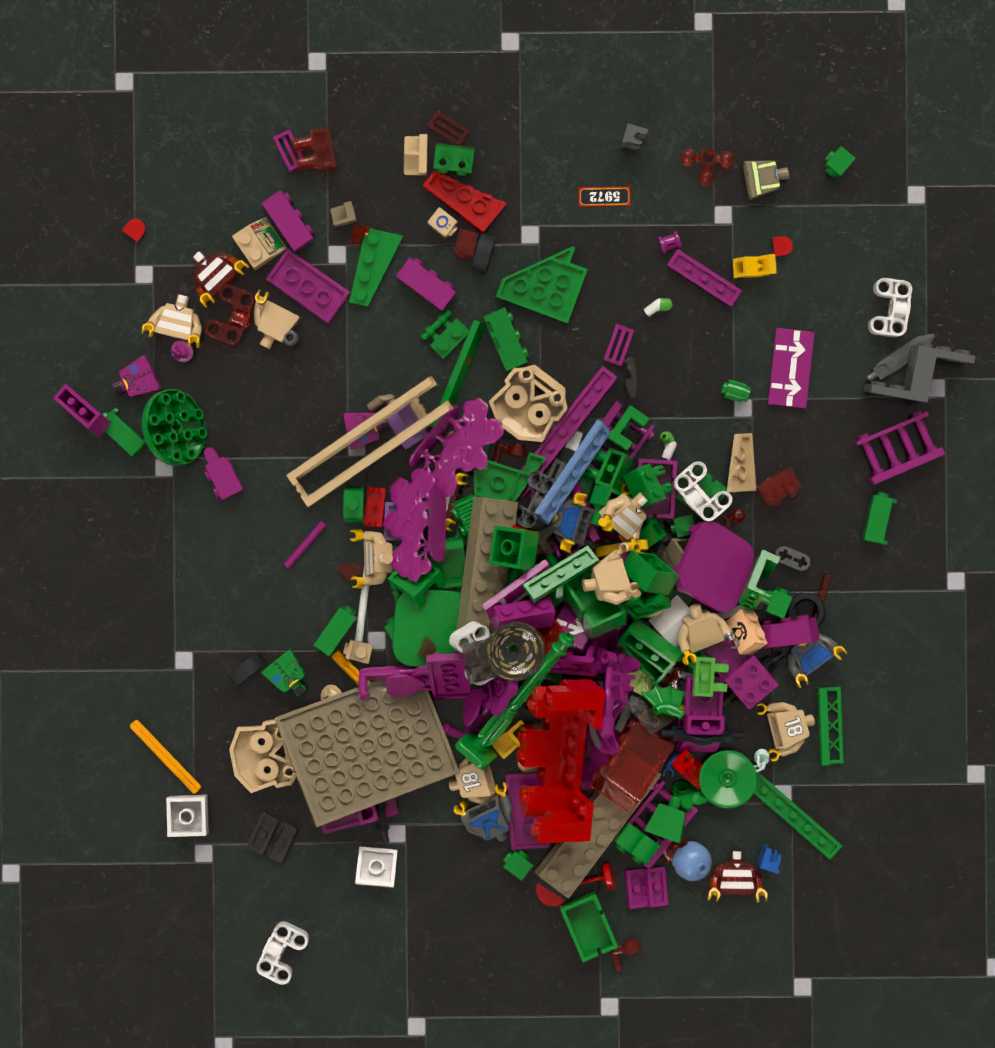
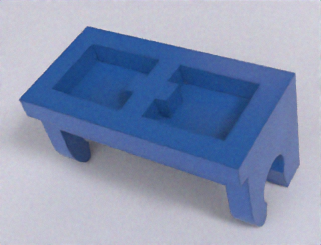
[756,843,781,874]

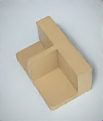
[404,134,428,175]

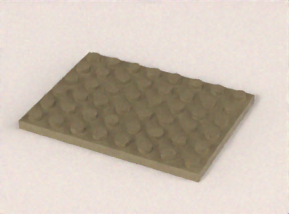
[274,666,460,828]

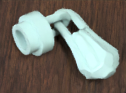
[754,749,770,773]

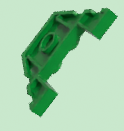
[474,444,546,502]

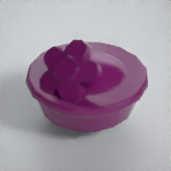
[171,340,194,362]

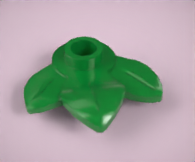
[672,780,708,810]

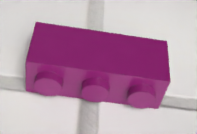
[262,190,315,253]
[396,258,456,312]
[53,384,112,437]
[491,597,555,636]
[760,615,820,649]

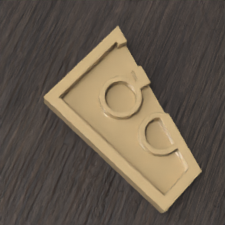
[727,433,756,492]

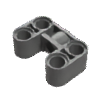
[516,471,556,534]

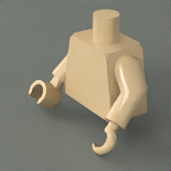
[582,542,641,605]

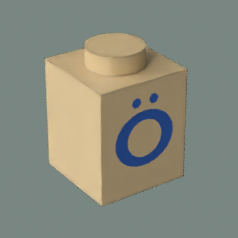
[427,207,458,238]

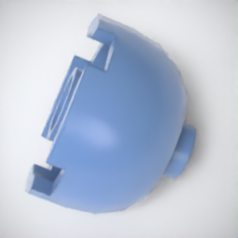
[672,841,712,881]

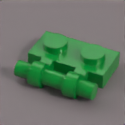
[421,309,469,359]

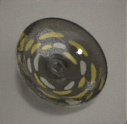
[486,622,545,681]

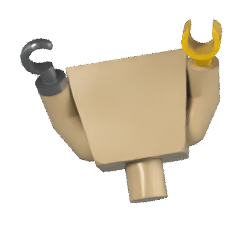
[677,604,740,665]

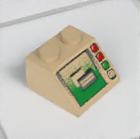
[232,217,287,270]

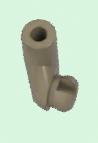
[367,394,396,412]

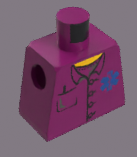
[112,355,162,397]
[343,413,390,450]

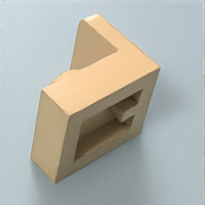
[343,639,373,664]

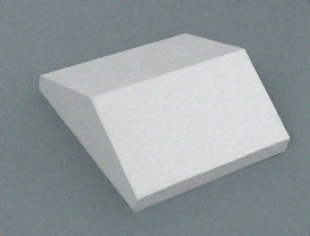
[648,595,691,647]
[355,846,397,888]

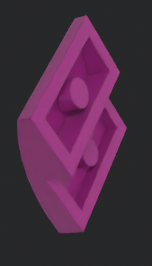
[624,866,669,909]

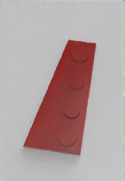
[423,171,507,233]

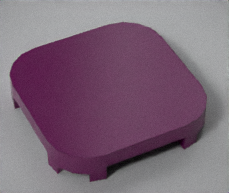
[673,521,754,612]

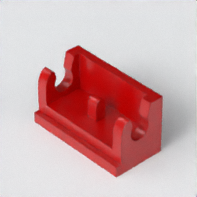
[363,487,386,527]
[671,749,703,790]

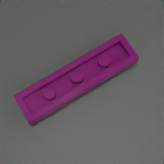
[667,249,742,307]

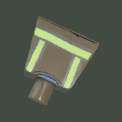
[742,161,789,200]

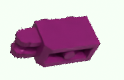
[204,447,244,500]

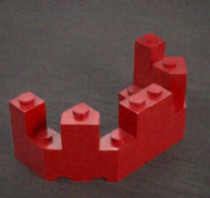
[516,679,605,843]

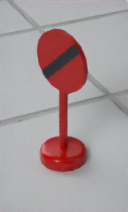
[536,863,616,906]

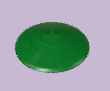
[699,751,757,808]

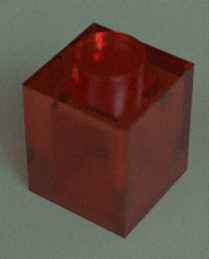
[454,229,479,260]

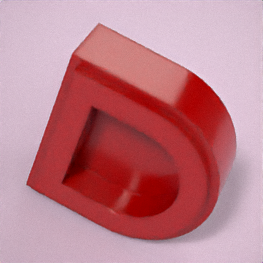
[122,219,146,242]
[772,236,793,257]

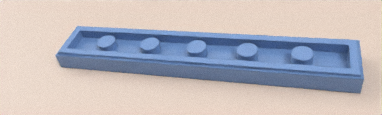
[534,420,611,525]

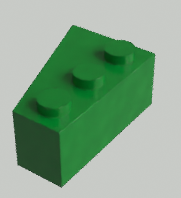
[484,308,529,372]
[618,618,681,686]

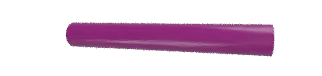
[284,521,327,569]

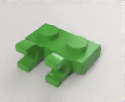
[692,657,729,697]

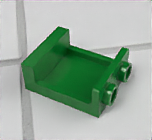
[424,536,465,590]
[738,549,780,610]

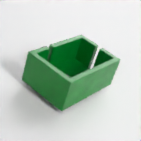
[563,570,627,640]
[560,891,618,962]

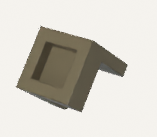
[330,201,357,228]

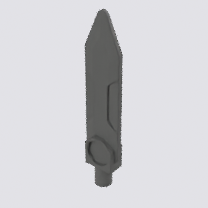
[866,334,935,383]

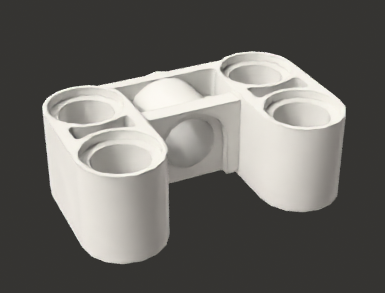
[868,278,912,337]
[673,462,732,521]
[449,621,505,685]
[257,921,309,985]

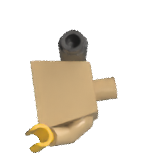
[254,290,301,349]

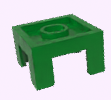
[607,405,650,452]
[387,557,446,609]

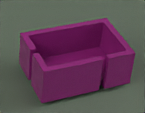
[637,459,677,519]

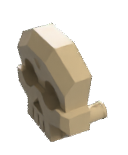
[489,365,567,442]
[229,719,296,793]

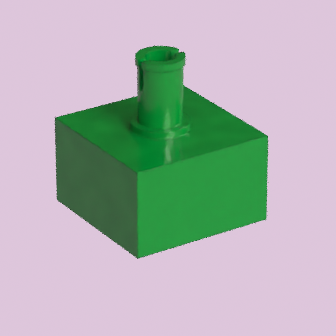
[489,525,539,570]
[624,550,679,597]

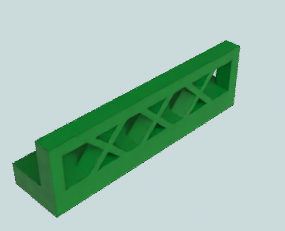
[817,686,844,766]

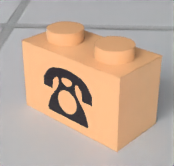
[726,609,768,655]

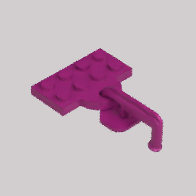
[359,652,471,700]
[443,661,518,739]

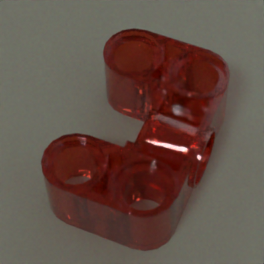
[205,284,256,346]

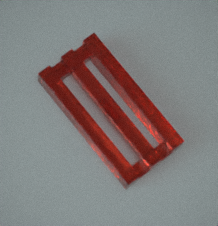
[427,110,470,146]

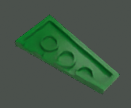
[349,228,404,307]

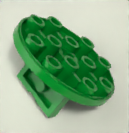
[142,389,207,466]

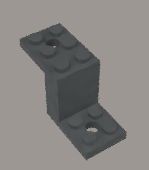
[863,342,976,402]

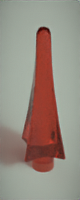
[661,654,684,689]

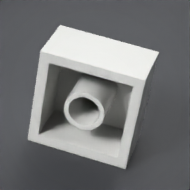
[166,795,209,837]

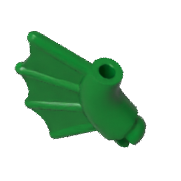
[641,686,685,719]

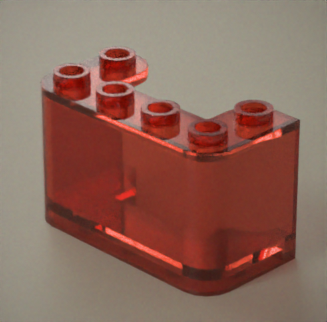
[590,718,675,813]

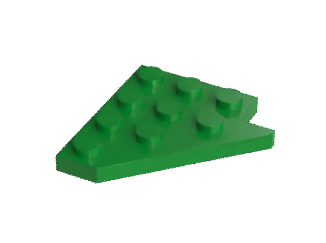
[496,246,588,324]

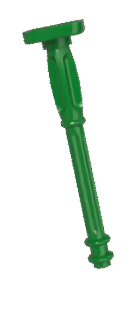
[455,632,575,770]

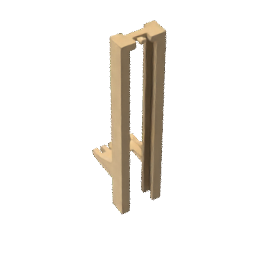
[287,376,453,507]

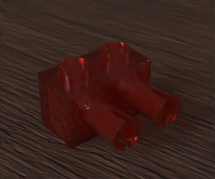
[292,127,337,172]
[756,467,802,507]

